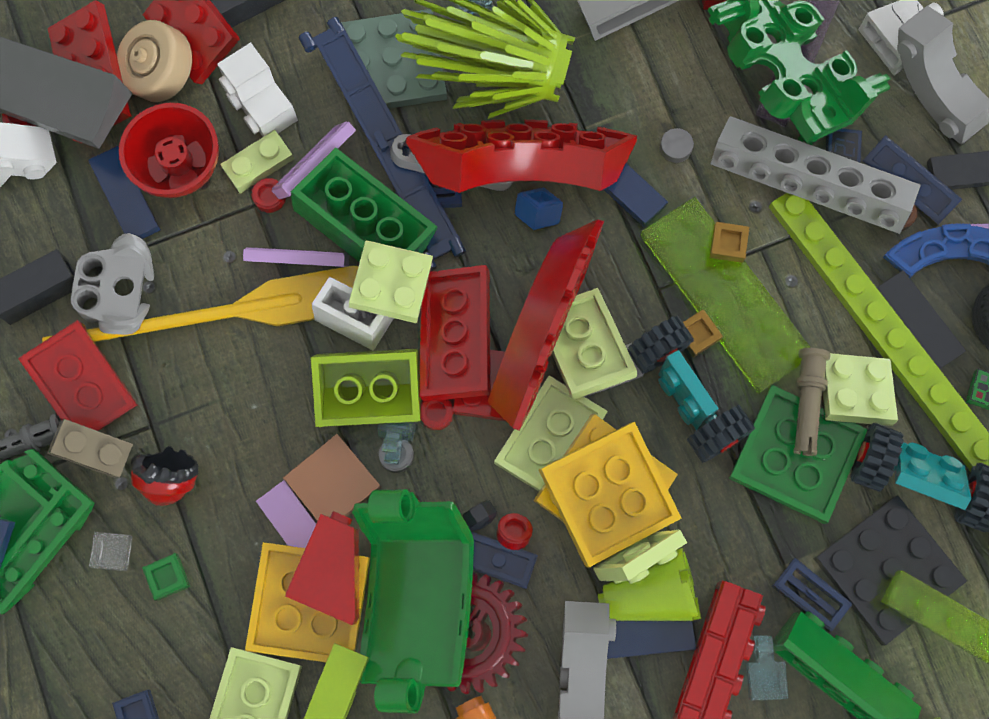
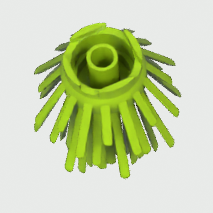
[395,0,575,119]

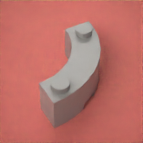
[897,5,989,145]
[558,601,616,719]

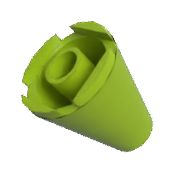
[598,548,701,621]

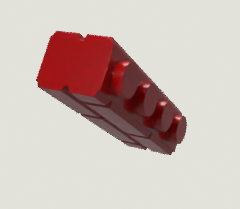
[672,580,766,719]

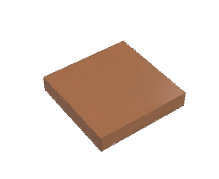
[283,434,382,520]

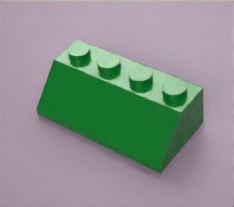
[291,147,437,263]
[768,611,922,719]

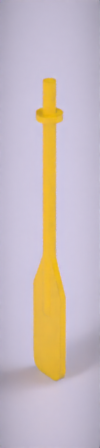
[42,266,358,342]

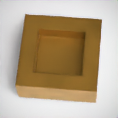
[709,222,749,263]
[683,309,723,358]

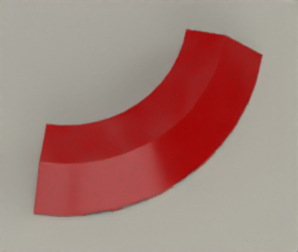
[406,120,637,193]
[488,219,604,431]

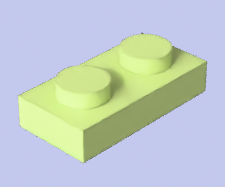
[220,130,294,194]

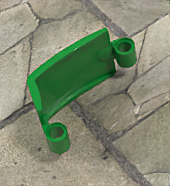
[352,489,474,714]

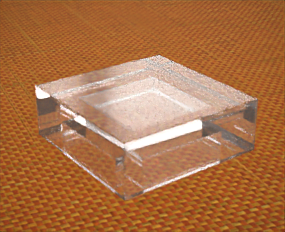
[89,532,133,571]

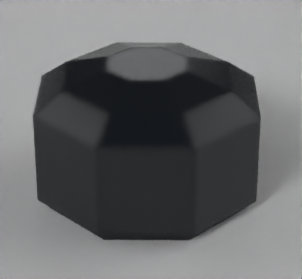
[462,500,497,531]

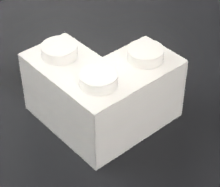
[217,42,298,137]
[0,122,57,187]
[312,276,394,351]

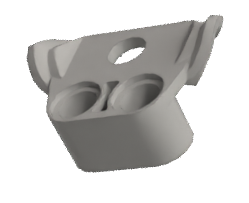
[71,233,154,335]

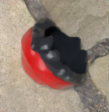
[131,446,199,506]

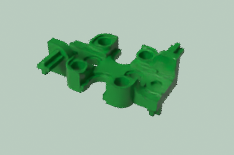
[708,0,890,145]

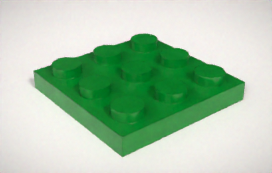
[728,385,868,524]

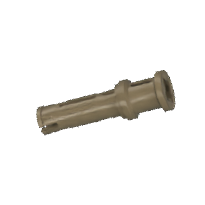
[794,348,830,456]

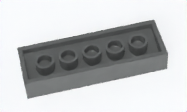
[0,37,132,149]

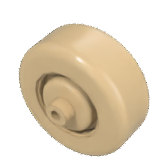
[117,20,192,102]

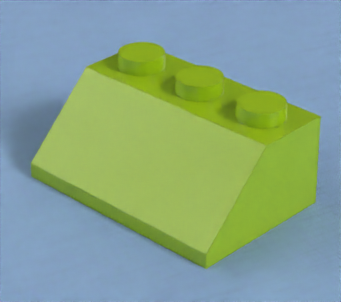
[311,349,420,427]

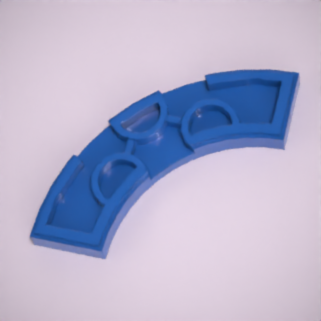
[883,223,989,278]

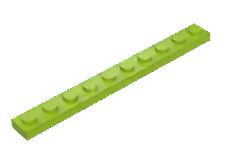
[768,193,989,472]

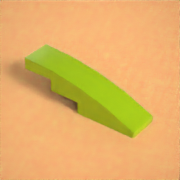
[304,643,369,719]

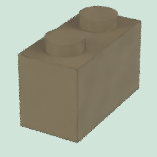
[47,419,133,478]

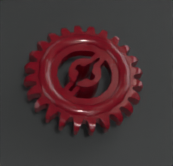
[447,572,528,694]

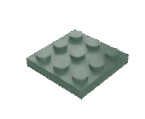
[341,9,447,114]

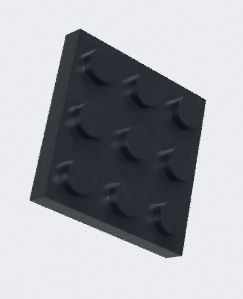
[813,495,967,646]

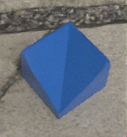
[515,187,563,230]

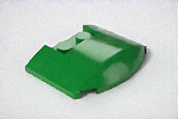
[0,449,95,614]

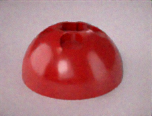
[119,103,219,198]

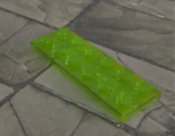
[640,197,811,394]

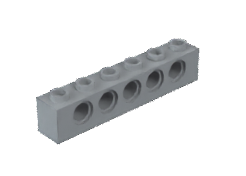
[711,116,921,234]

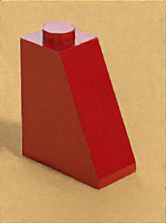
[285,511,359,625]

